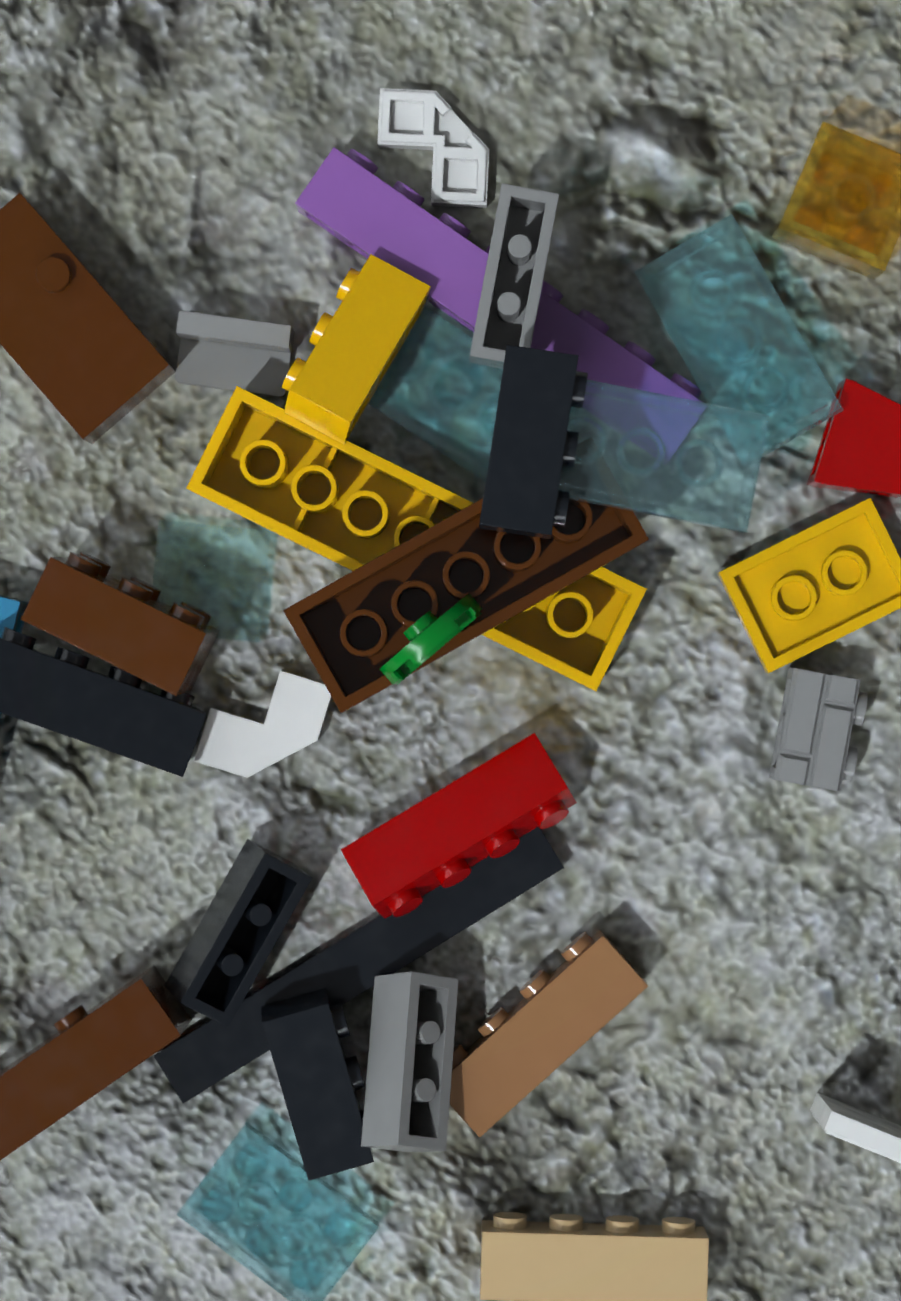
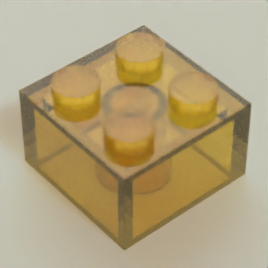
[771,121,901,280]

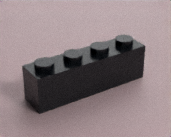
[0,627,207,777]

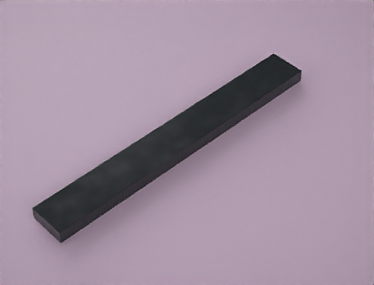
[154,827,564,1103]

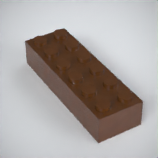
[283,437,649,713]

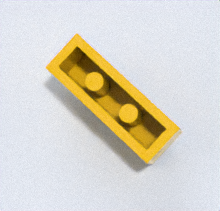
[282,254,431,445]

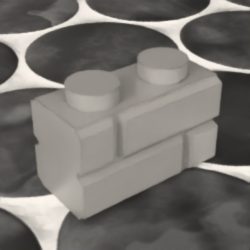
[769,668,868,792]

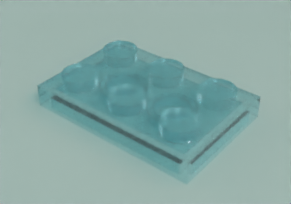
[177,1122,379,1301]

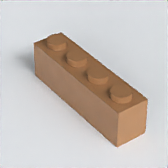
[450,930,648,1138]

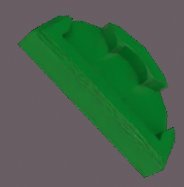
[380,593,483,685]

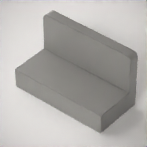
[175,310,295,397]

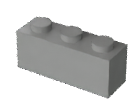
[469,183,559,369]
[361,971,459,1152]

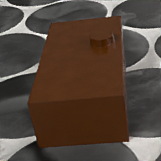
[0,193,176,444]
[0,965,192,1160]

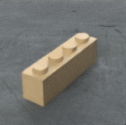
[480,1212,709,1301]

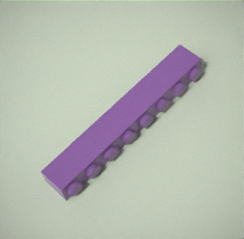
[295,147,707,465]

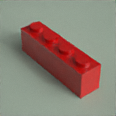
[341,733,577,919]

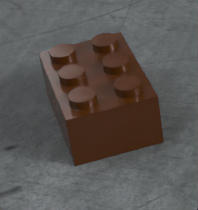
[20,552,220,696]

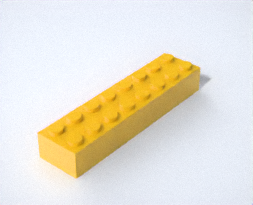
[186,386,647,691]

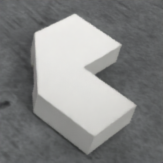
[377,88,489,208]
[194,670,331,778]

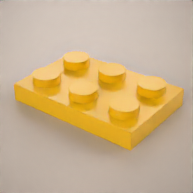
[717,497,901,673]

